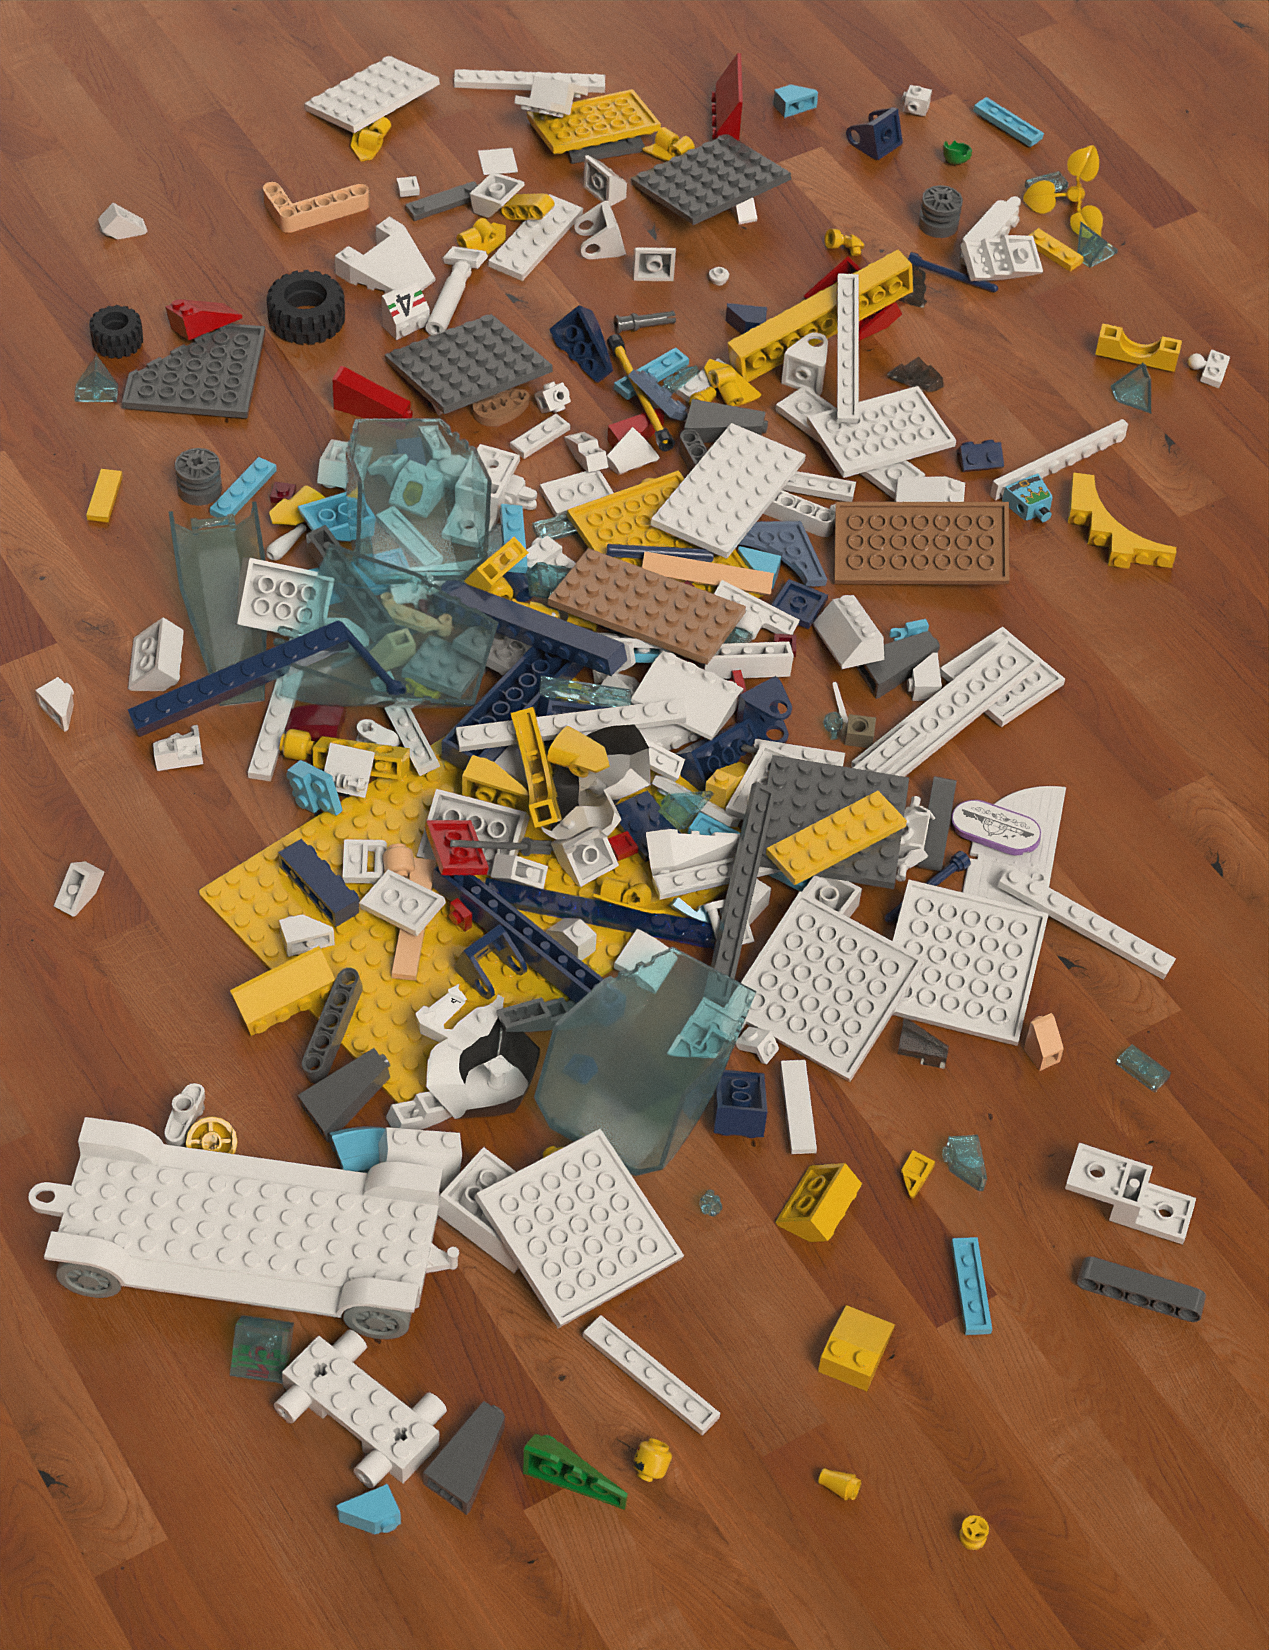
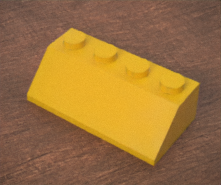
[230,946,335,1036]

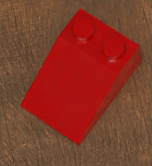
[165,299,243,340]

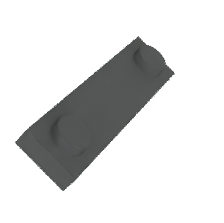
[566,135,645,164]
[405,181,478,221]

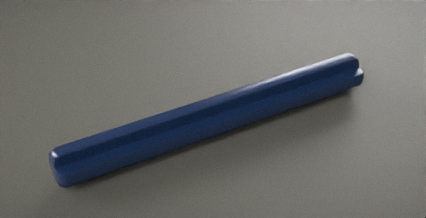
[606,544,714,562]

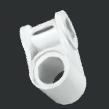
[357,719,401,747]

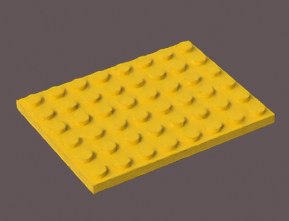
[566,470,763,598]

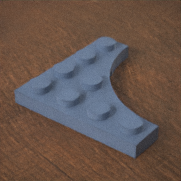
[739,521,828,587]

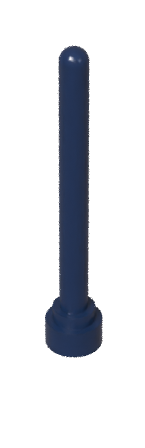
[908,252,998,292]
[340,621,407,700]
[885,851,971,923]

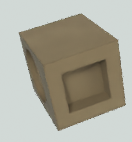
[842,714,876,748]

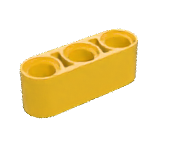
[501,193,555,220]

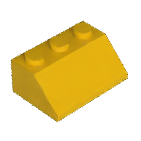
[775,1163,862,1242]

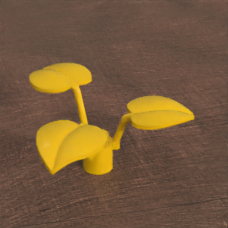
[1023,145,1103,239]

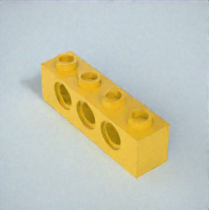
[313,736,410,780]

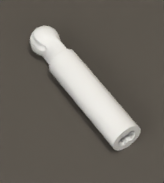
[426,261,471,335]

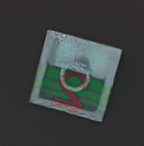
[230,1315,294,1383]

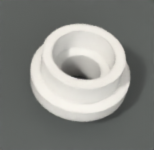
[709,267,729,285]

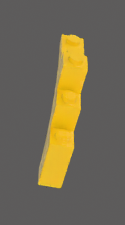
[1068,473,1176,568]
[511,707,562,828]

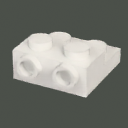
[524,536,576,592]

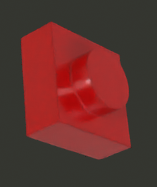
[608,831,639,861]
[449,898,472,932]

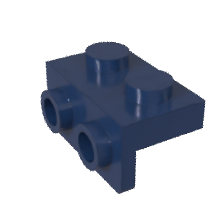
[956,440,1004,472]

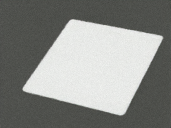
[478,148,518,175]

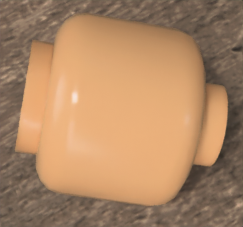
[382,844,415,878]

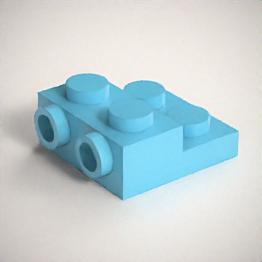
[287,760,343,816]

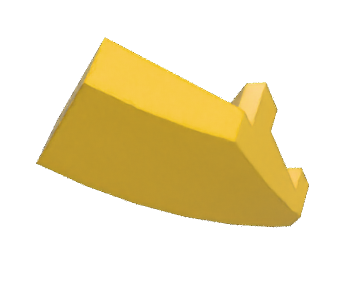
[901,1150,935,1199]

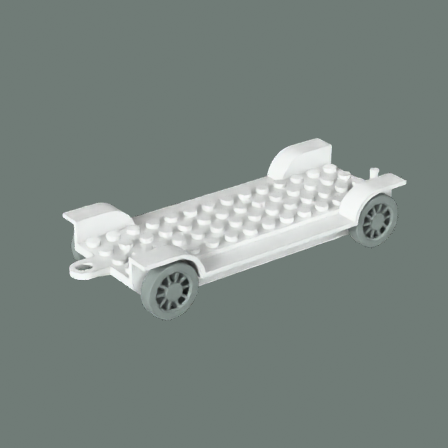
[29,1117,459,1339]

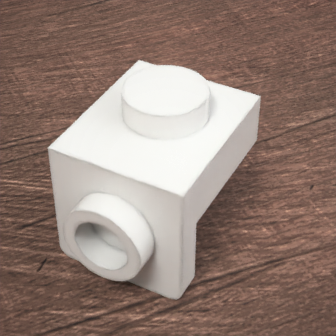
[735,1027,779,1064]

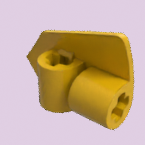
[351,116,391,161]
[642,127,695,161]
[456,218,506,255]
[703,359,761,407]
[269,485,325,525]
[547,726,610,778]
[592,877,665,914]

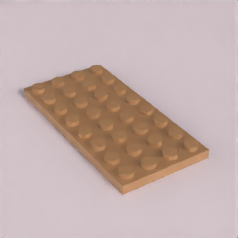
[835,502,1009,584]
[548,548,746,665]

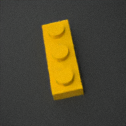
[1028,228,1084,272]

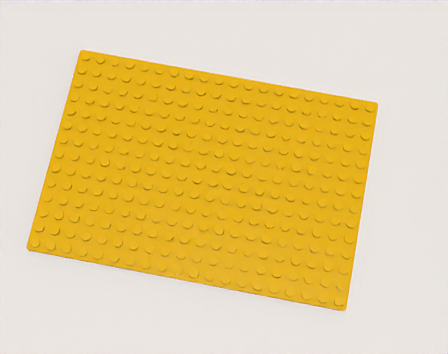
[199,678,741,1104]

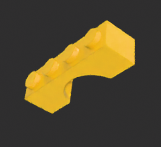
[1095,323,1182,372]

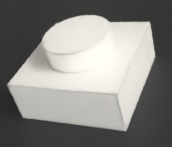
[397,176,419,197]

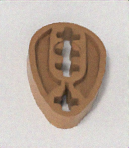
[472,388,529,426]

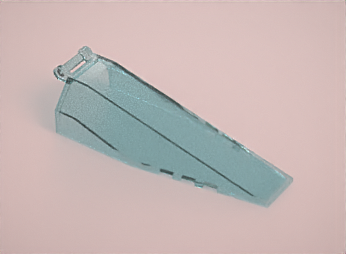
[168,502,267,706]

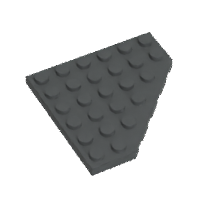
[122,323,266,418]

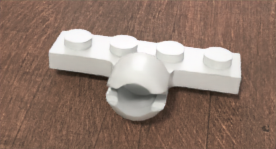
[714,580,800,641]

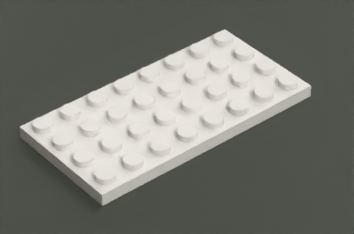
[651,423,806,559]

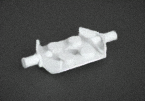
[896,796,935,881]

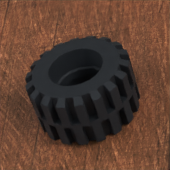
[89,305,143,358]

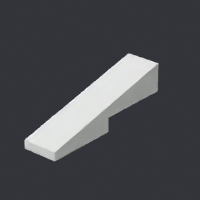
[780,1060,817,1154]

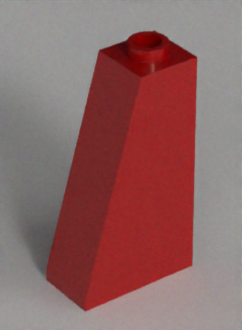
[332,366,413,430]

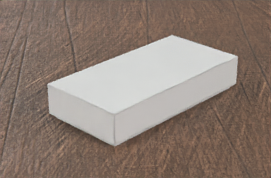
[443,246,488,269]

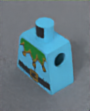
[1002,473,1052,522]

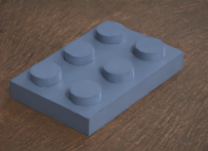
[628,369,688,421]

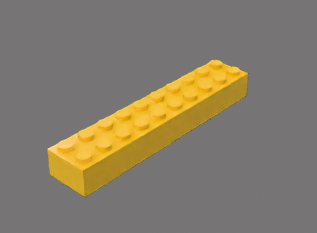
[728,250,913,382]

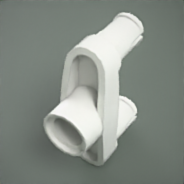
[165,1083,205,1147]

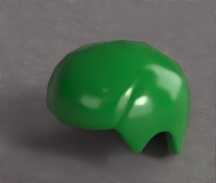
[943,140,972,165]

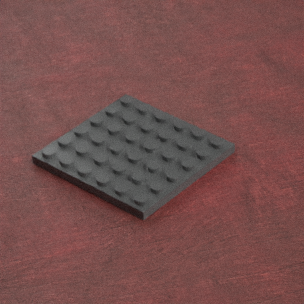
[631,134,792,225]
[385,314,553,414]
[759,755,909,889]

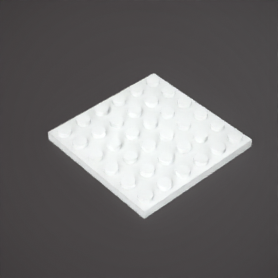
[893,880,1049,1046]
[725,891,925,1082]
[474,1129,684,1328]

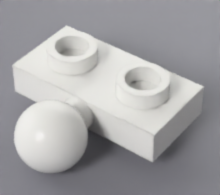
[1188,350,1230,388]

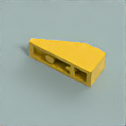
[464,537,529,591]
[705,762,749,810]

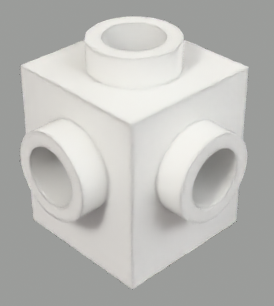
[902,85,932,116]
[534,381,571,413]

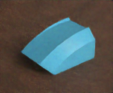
[329,1126,386,1173]

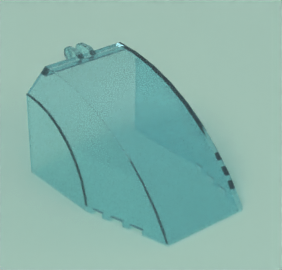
[346,418,492,591]
[273,543,498,708]
[534,947,757,1176]

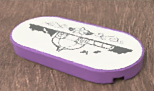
[952,800,1041,855]

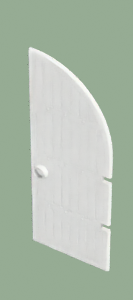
[962,786,1066,912]

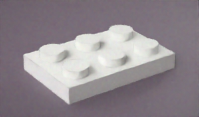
[540,470,613,519]
[359,869,446,936]

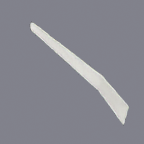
[833,682,848,725]

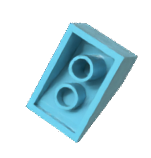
[298,489,376,542]

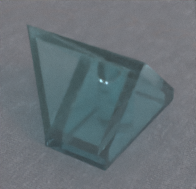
[1077,222,1118,268]
[75,355,118,402]
[1111,363,1151,414]

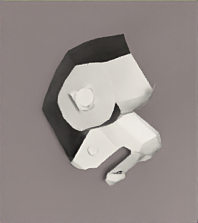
[541,724,651,854]
[415,984,540,1119]

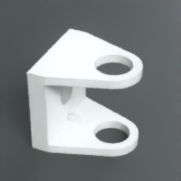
[574,200,626,259]
[781,333,828,396]

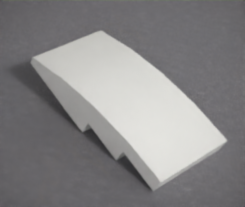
[960,235,1043,281]

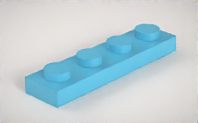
[973,97,1044,147]
[614,347,689,400]
[209,457,277,523]
[500,504,528,573]
[951,1237,992,1335]

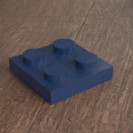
[772,579,828,629]

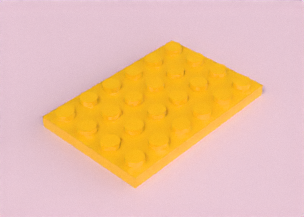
[527,89,661,154]

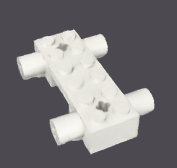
[274,1330,447,1488]

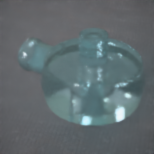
[823,712,843,740]
[699,1189,722,1216]

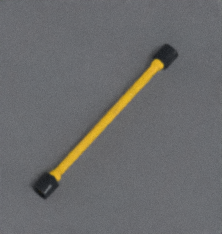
[607,334,675,452]

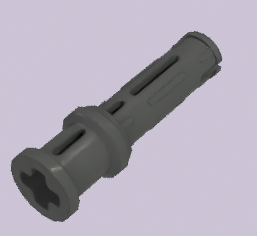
[613,310,676,334]

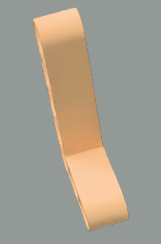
[263,182,369,233]

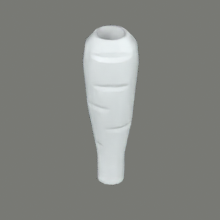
[266,524,307,561]

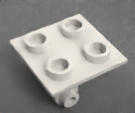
[324,743,375,798]

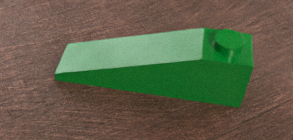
[523,1434,628,1510]

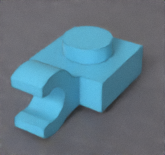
[889,619,929,642]

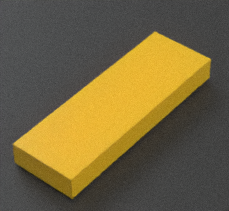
[87,469,123,522]

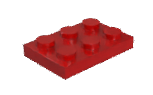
[424,820,489,875]

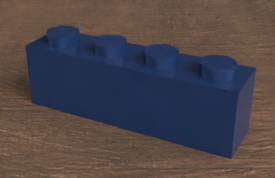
[278,838,360,927]

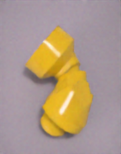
[824,229,864,256]

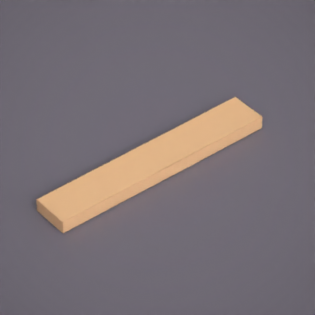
[642,552,774,596]
[392,858,436,981]

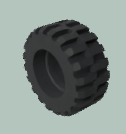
[267,270,345,345]

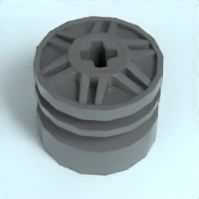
[918,185,963,238]
[175,448,222,506]

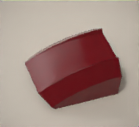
[285,703,347,744]

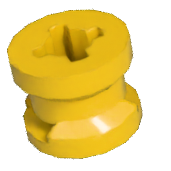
[959,1515,989,1550]

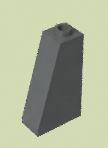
[684,399,768,443]
[856,631,940,699]
[298,1048,390,1143]
[423,1401,505,1515]

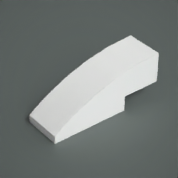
[564,432,608,472]
[386,1086,460,1130]

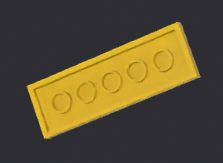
[766,791,907,886]

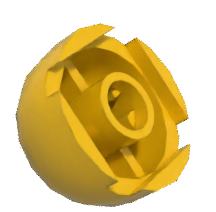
[185,1116,237,1154]

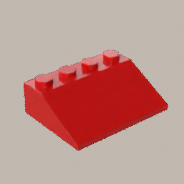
[711,53,743,141]
[803,256,902,341]

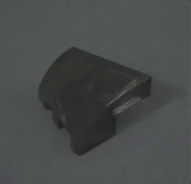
[899,264,927,308]
[887,356,944,392]
[897,1018,949,1069]

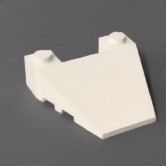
[335,217,435,294]

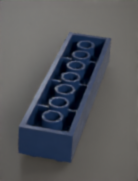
[442,646,585,771]

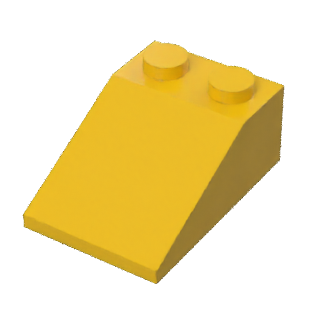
[462,755,529,822]
[818,1305,895,1391]

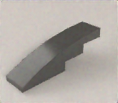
[496,997,594,1032]

